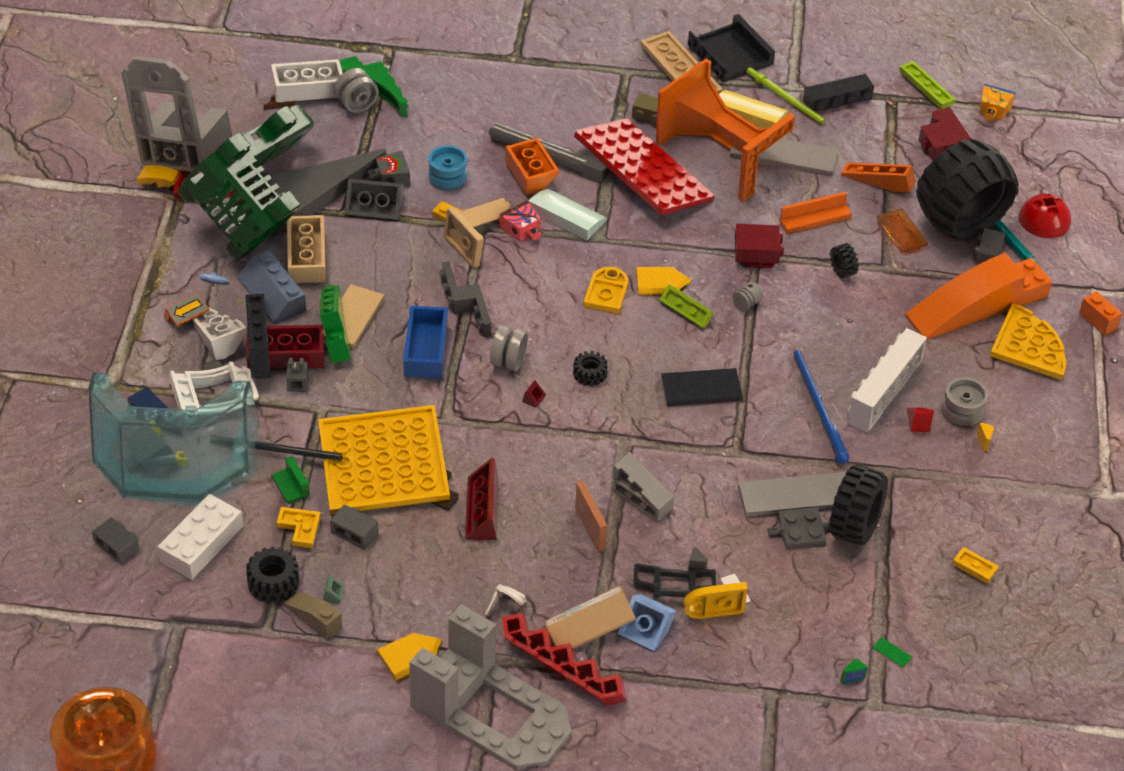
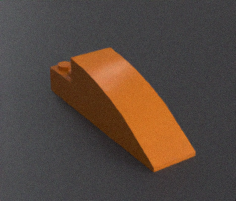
[905,253,1052,340]

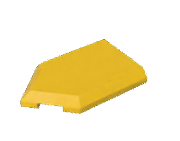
[636,267,692,295]
[376,633,442,682]

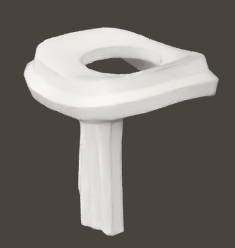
[485,584,526,617]

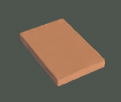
[575,481,607,553]

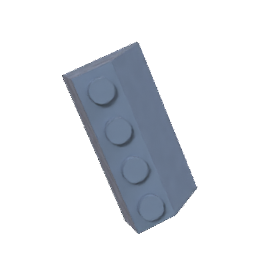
[237,250,306,324]

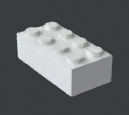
[271,59,343,102]
[157,494,243,580]

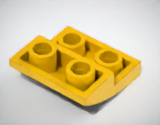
[137,165,180,188]

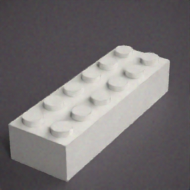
[847,328,927,433]

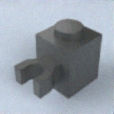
[286,358,308,392]

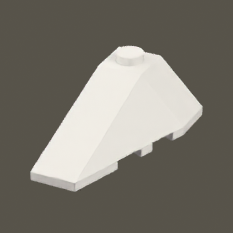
[191,307,247,361]

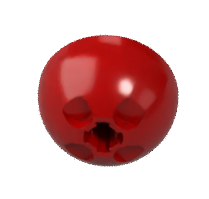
[1018,193,1071,238]

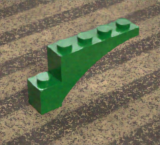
[339,56,409,117]
[320,285,351,364]

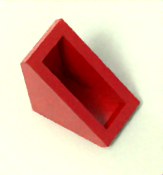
[907,407,934,432]

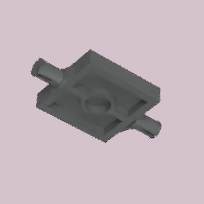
[767,507,830,549]

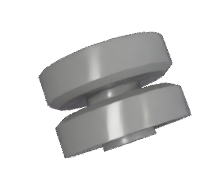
[334,68,378,113]
[490,325,529,371]
[942,377,988,426]

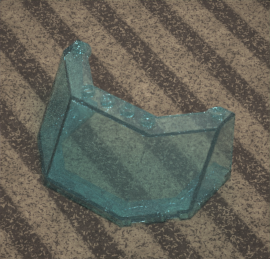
[88,372,260,503]

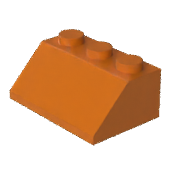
[505,137,559,196]

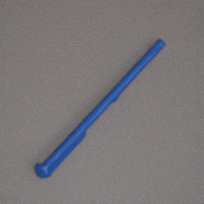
[794,350,849,464]

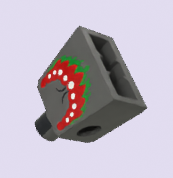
[367,151,410,186]

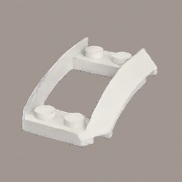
[168,362,259,417]

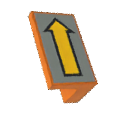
[164,292,209,327]

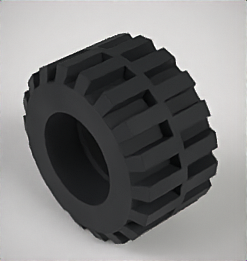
[246,547,300,603]

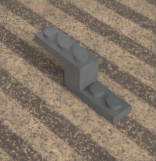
[439,261,491,337]

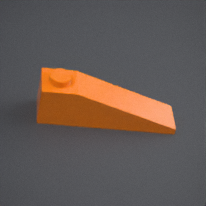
[841,162,916,193]

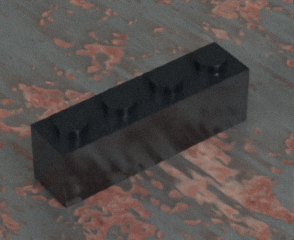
[803,74,874,112]

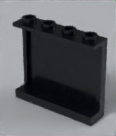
[687,14,775,82]

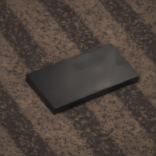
[661,368,743,406]

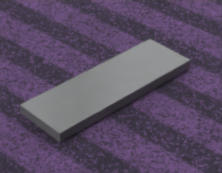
[730,138,839,176]
[738,472,846,517]

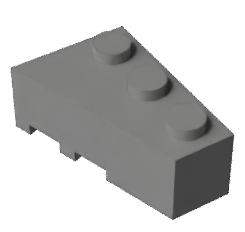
[612,452,674,523]

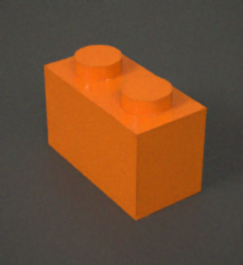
[1079,291,1122,336]

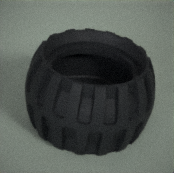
[916,139,1019,240]

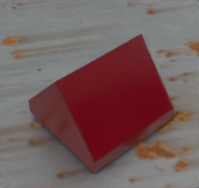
[522,380,546,407]

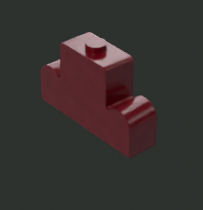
[918,107,971,160]

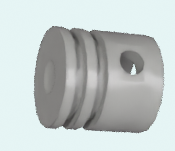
[732,281,764,311]

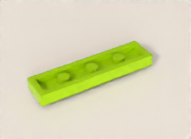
[899,61,955,109]

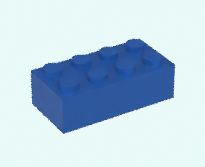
[403,305,448,379]

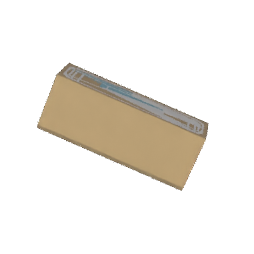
[545,586,636,649]

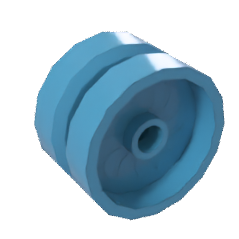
[428,145,467,190]

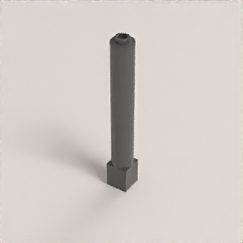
[489,123,610,184]

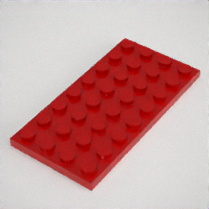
[574,118,715,215]

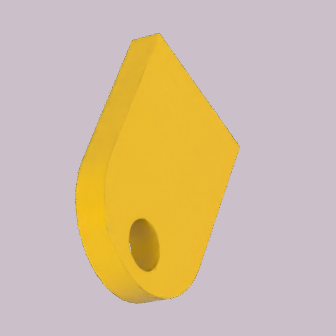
[583,267,628,314]
[683,582,748,619]

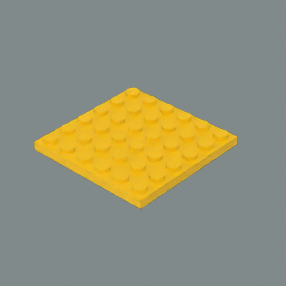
[318,405,450,515]

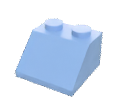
[617,594,677,651]

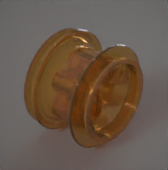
[50,687,156,771]

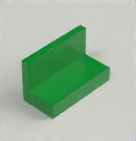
[271,456,310,504]

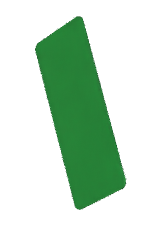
[873,637,912,667]

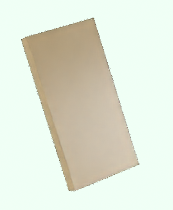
[323,284,385,349]

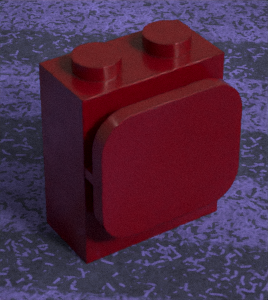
[734,224,784,268]

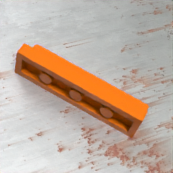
[779,192,852,234]

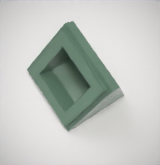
[323,575,344,603]

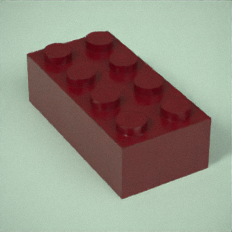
[246,325,324,369]

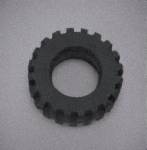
[829,464,888,545]

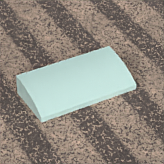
[528,189,607,240]

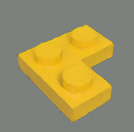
[276,507,321,549]

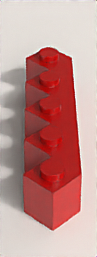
[502,613,627,706]

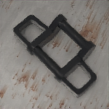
[633,564,716,598]

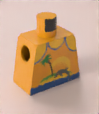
[979,84,1016,121]

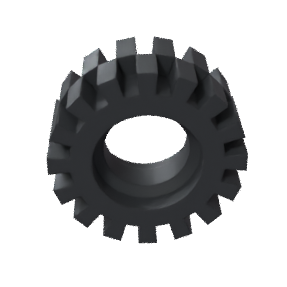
[829,243,859,278]
[573,351,608,386]

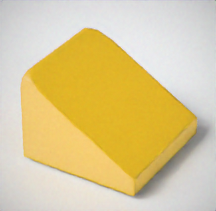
[977,422,994,452]

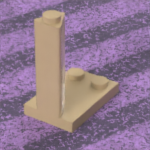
[443,198,511,268]

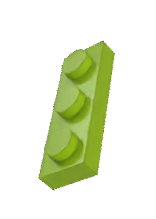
[660,284,714,328]

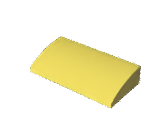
[719,90,788,129]

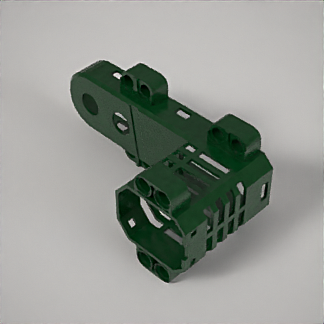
[177,104,314,261]

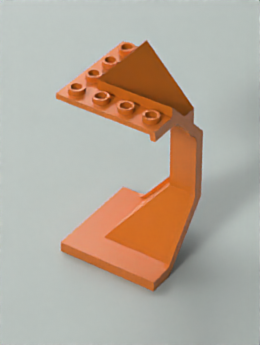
[656,59,795,202]

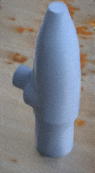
[200,272,229,283]

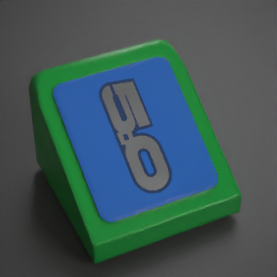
[840,658,868,684]

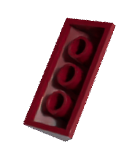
[465,458,498,540]

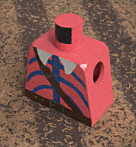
[499,200,541,241]

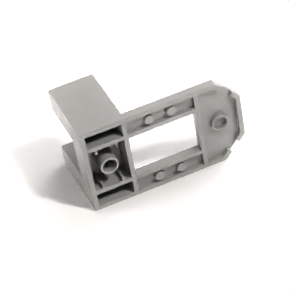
[121,56,232,173]
[409,604,572,770]

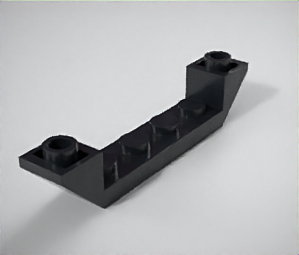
[245,293,271,379]

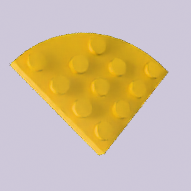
[990,303,1066,380]

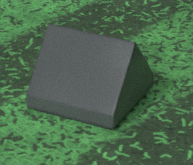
[688,547,708,570]

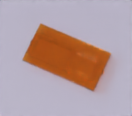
[877,208,928,253]

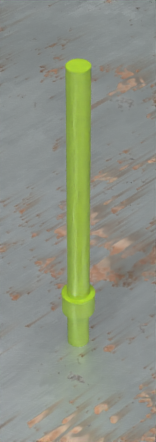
[746,67,825,125]

